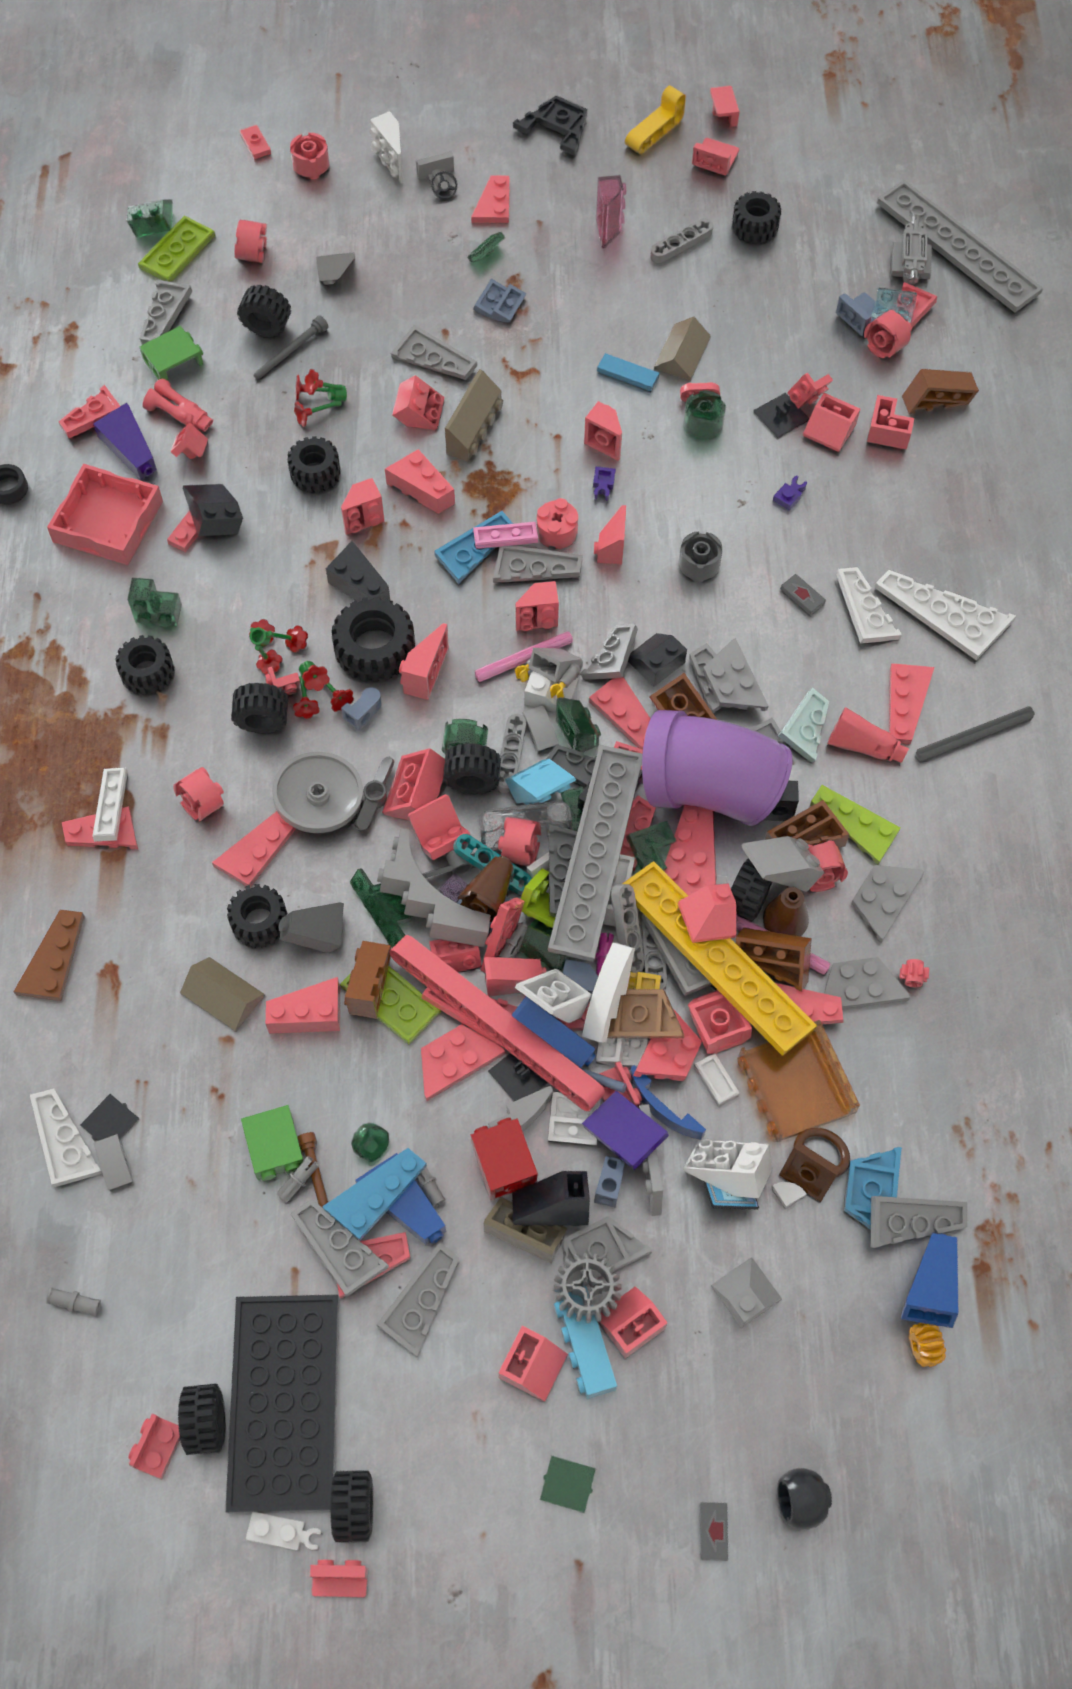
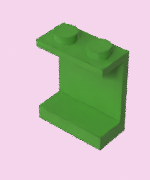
[139,326,204,381]
[241,1105,304,1181]

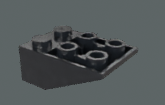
[512,1171,590,1226]

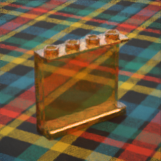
[737,1020,860,1142]

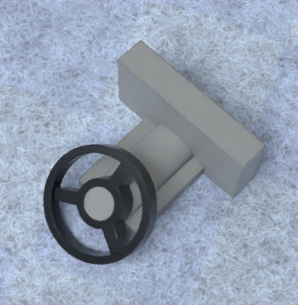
[416,151,458,199]

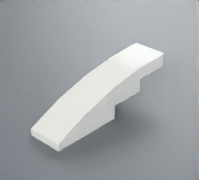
[582,943,635,1043]

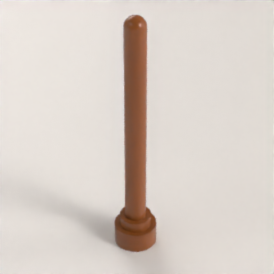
[297,1132,328,1207]

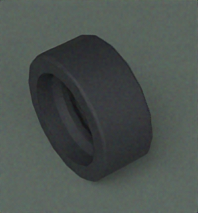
[0,464,28,505]

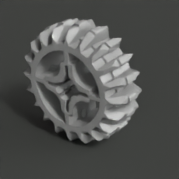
[553,1252,622,1323]

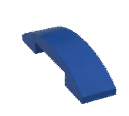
[630,1065,706,1140]

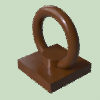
[779,1127,850,1202]

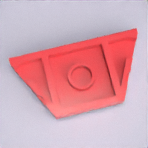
[480,897,525,972]
[633,1009,702,1081]
[421,1024,505,1101]

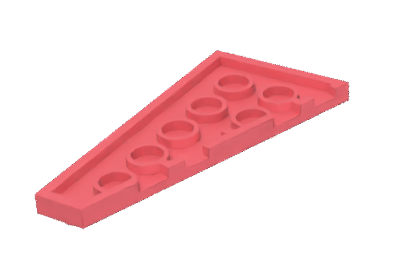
[663,805,717,896]

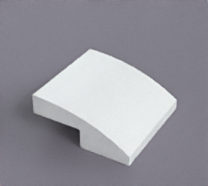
[596,1038,650,1068]
[548,1092,601,1145]

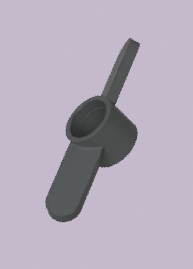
[355,756,395,830]
[422,847,502,878]

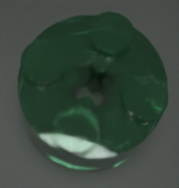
[684,390,726,440]
[442,719,489,754]

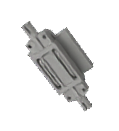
[891,214,932,284]

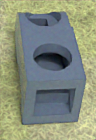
[341,687,382,730]
[594,1156,625,1208]

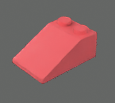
[399,623,449,700]

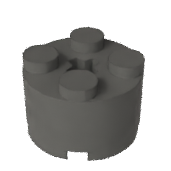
[678,531,722,583]

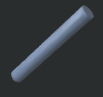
[579,1067,627,1093]

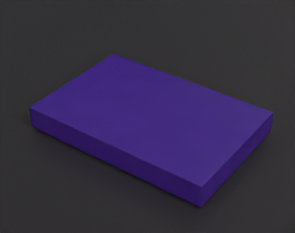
[582,1090,669,1170]

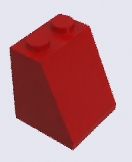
[471,1118,538,1201]

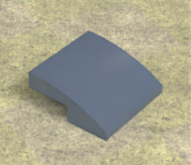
[473,278,527,323]

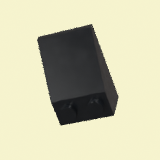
[183,484,243,536]

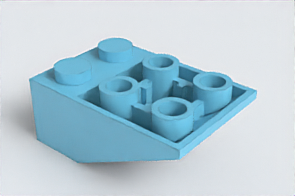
[505,759,576,805]

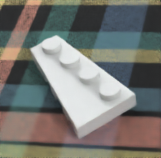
[836,567,902,644]
[30,1089,101,1188]

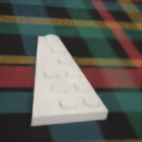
[874,570,1016,660]

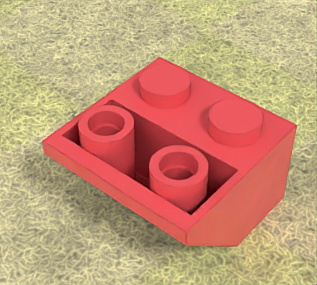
[392,375,445,430]
[803,393,860,452]
[341,478,384,535]
[515,581,559,631]
[598,1286,668,1359]
[498,1326,568,1402]

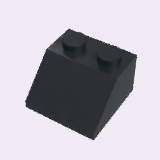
[628,633,687,687]

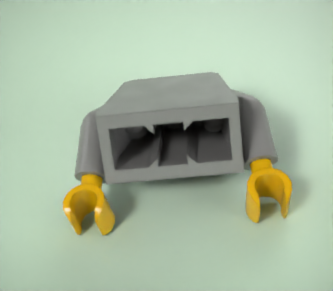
[515,648,583,701]

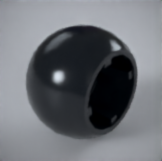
[777,1468,832,1530]

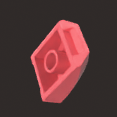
[688,990,752,1054]

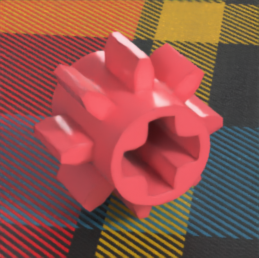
[900,959,930,988]

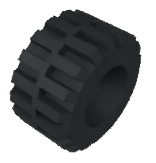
[732,191,782,243]
[237,285,291,338]
[287,436,341,493]
[115,635,175,695]
[231,683,288,733]
[443,743,501,794]
[731,858,773,922]
[227,884,288,948]
[178,1383,225,1455]
[330,1470,373,1542]

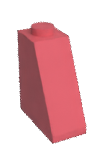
[484,957,547,997]

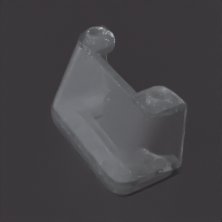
[477,801,572,848]

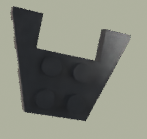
[513,95,588,155]

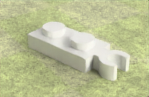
[246,1512,322,1551]

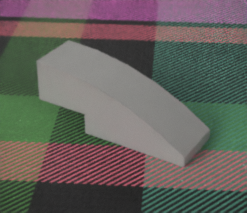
[488,1086,553,1132]

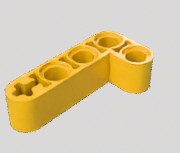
[625,85,686,154]

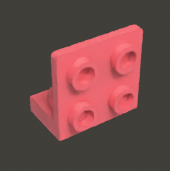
[692,137,739,175]
[408,794,470,860]

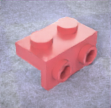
[787,373,833,409]
[265,667,300,696]
[310,1560,368,1597]

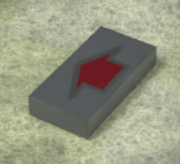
[780,574,826,616]
[700,1502,728,1561]

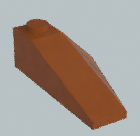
[649,673,717,720]

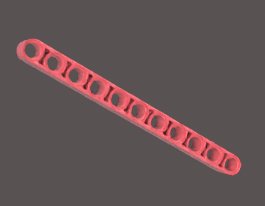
[389,935,605,1111]

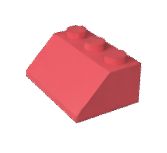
[382,748,445,821]

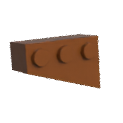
[902,369,979,414]

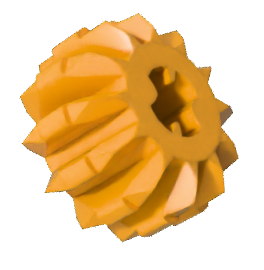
[909,1322,946,1367]

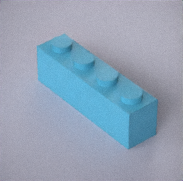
[553,1286,617,1399]

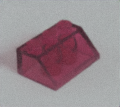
[596,175,626,248]

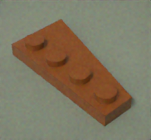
[13,909,84,1001]

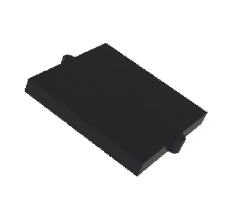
[80,1094,139,1141]

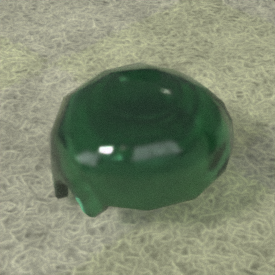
[351,1122,389,1162]

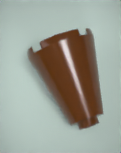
[458,856,514,922]
[763,887,809,937]

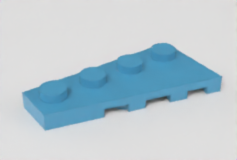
[434,511,513,584]
[322,1148,427,1241]

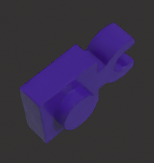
[593,466,616,501]
[773,475,807,511]

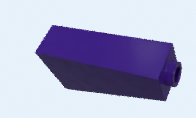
[93,403,157,481]

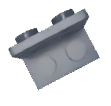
[836,292,887,336]

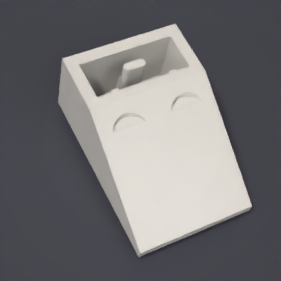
[369,111,403,183]
[683,1139,773,1198]

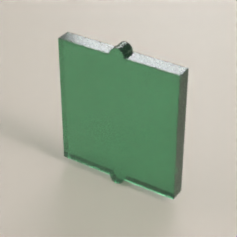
[540,1456,596,1513]

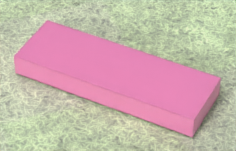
[473,522,538,549]

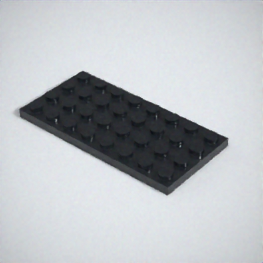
[225,1295,339,1513]

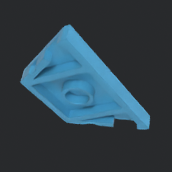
[844,1147,902,1230]

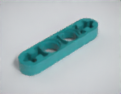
[453,834,532,895]

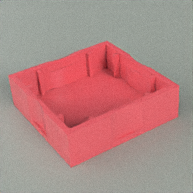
[47,464,163,565]

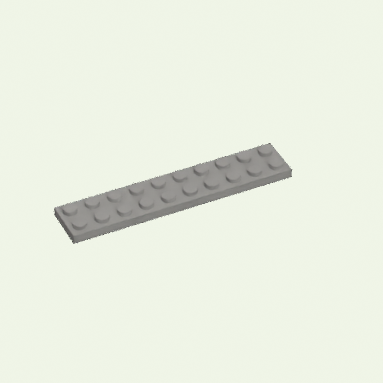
[877,180,1043,312]
[548,745,643,962]

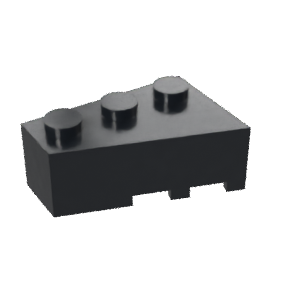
[325,541,390,602]

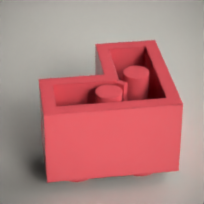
[867,395,914,450]

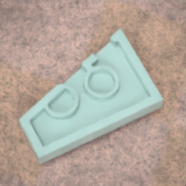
[778,688,829,763]

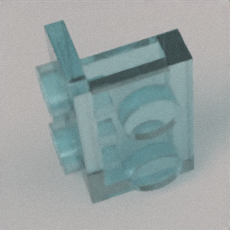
[872,287,917,324]

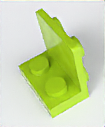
[520,868,556,928]

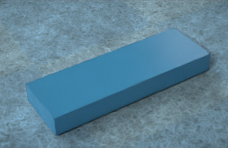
[597,353,659,391]

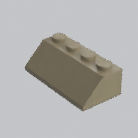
[445,369,504,462]

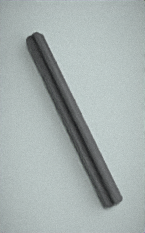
[916,706,1035,761]

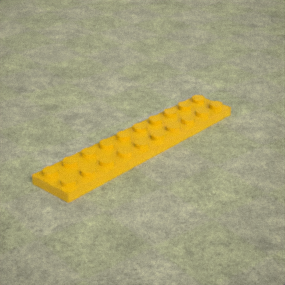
[622,861,817,1056]

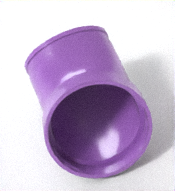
[642,710,792,826]

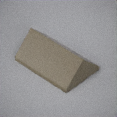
[654,316,711,381]
[180,957,265,1032]
[484,1197,568,1264]

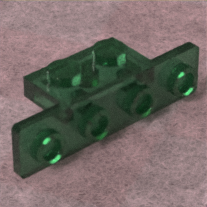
[350,868,414,948]

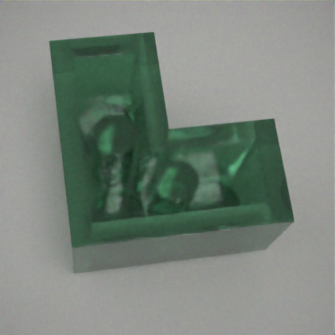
[127,578,182,627]

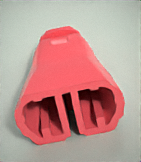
[827,707,909,763]

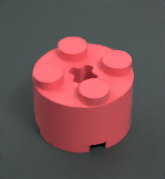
[290,133,329,179]
[234,220,267,263]
[864,310,912,358]
[537,498,578,549]
[173,767,224,821]
[498,817,541,866]
[808,840,848,892]

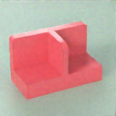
[710,86,740,127]
[170,423,208,459]

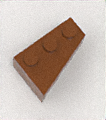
[765,800,850,848]
[736,928,812,992]
[344,941,391,1019]

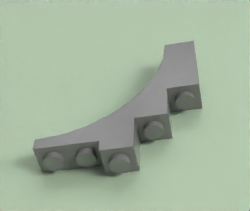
[377,828,490,947]

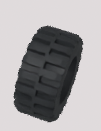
[331,597,415,682]

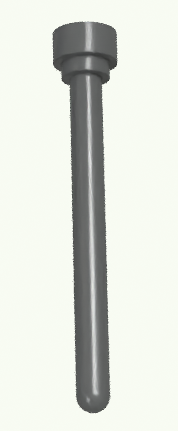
[254,315,329,379]

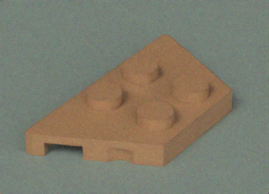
[607,989,684,1038]

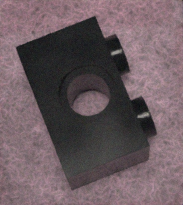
[766,780,799,821]

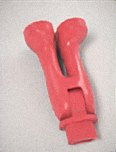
[143,379,213,432]

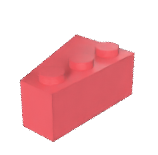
[385,449,455,514]
[265,977,340,1034]

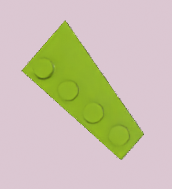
[810,785,901,865]

